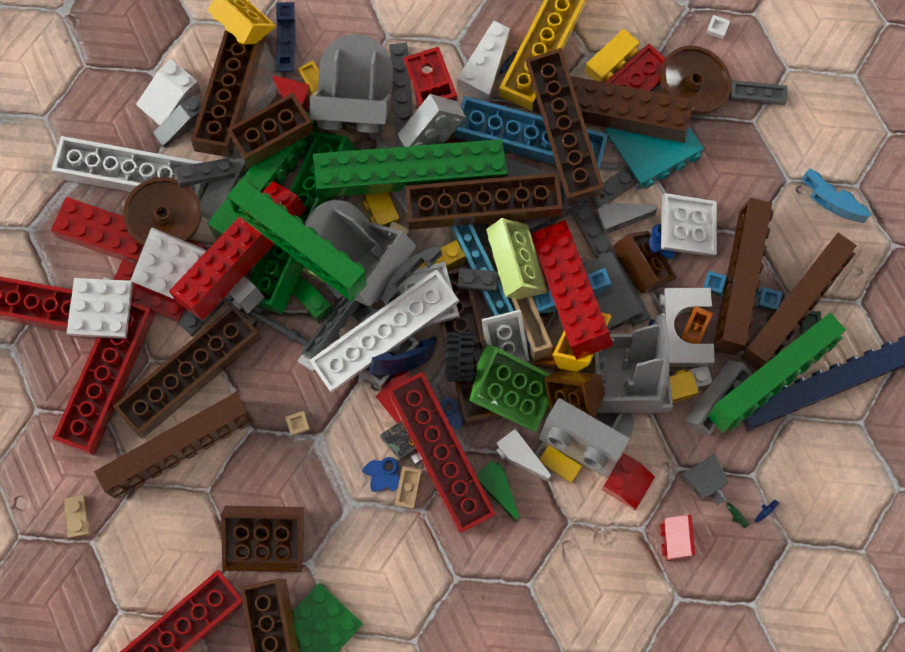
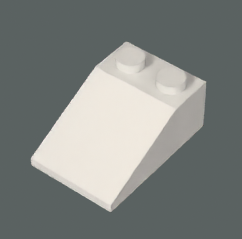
[136,59,201,125]
[482,310,530,362]

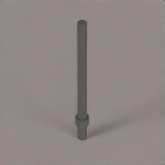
[221,297,310,347]

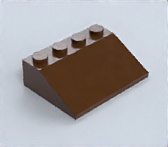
[221,506,304,572]

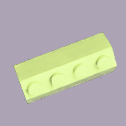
[486,218,548,300]

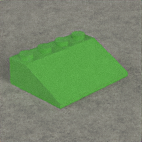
[470,344,551,432]

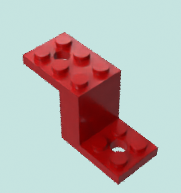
[403,46,467,144]

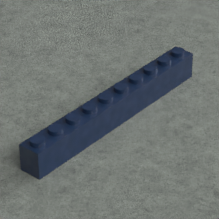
[743,335,905,431]

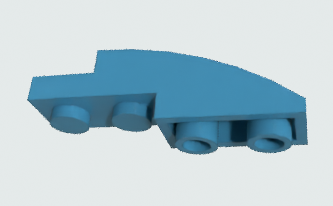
[801,168,871,223]

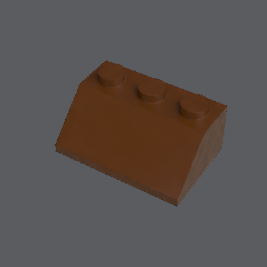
[613,231,677,294]
[544,370,605,418]

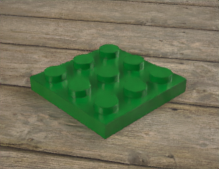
[292,583,363,652]

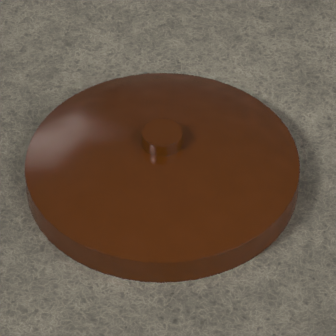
[660,46,731,115]
[123,177,201,247]

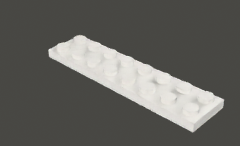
[309,269,460,393]

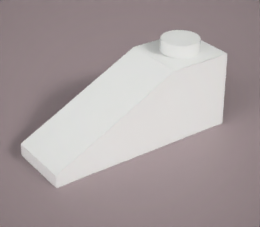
[495,429,551,481]

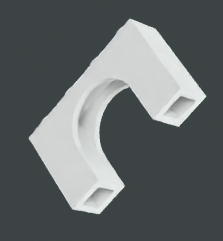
[659,288,715,367]

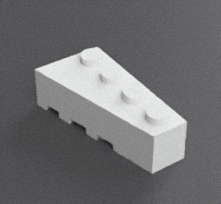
[457,21,510,102]

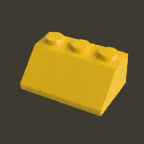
[207,0,276,45]
[553,313,611,372]

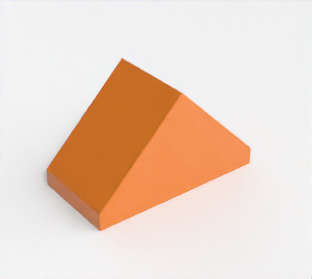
[681,306,713,344]

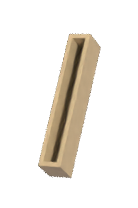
[493,258,552,361]

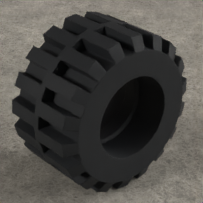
[445,332,474,382]

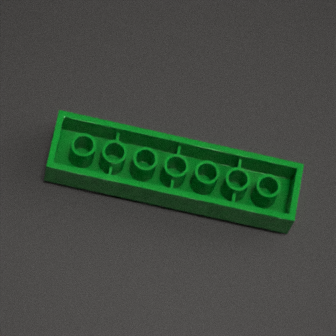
[207,112,319,239]
[227,179,367,302]
[707,313,846,433]

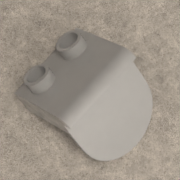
[310,34,393,133]
[304,200,417,306]
[592,315,673,413]
[539,398,633,478]

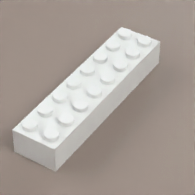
[51,136,207,203]

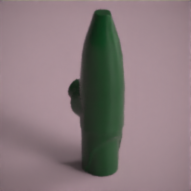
[726,502,750,528]

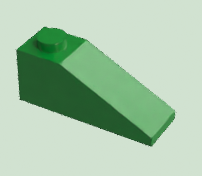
[291,275,332,324]
[476,461,519,522]

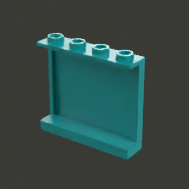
[604,127,704,190]

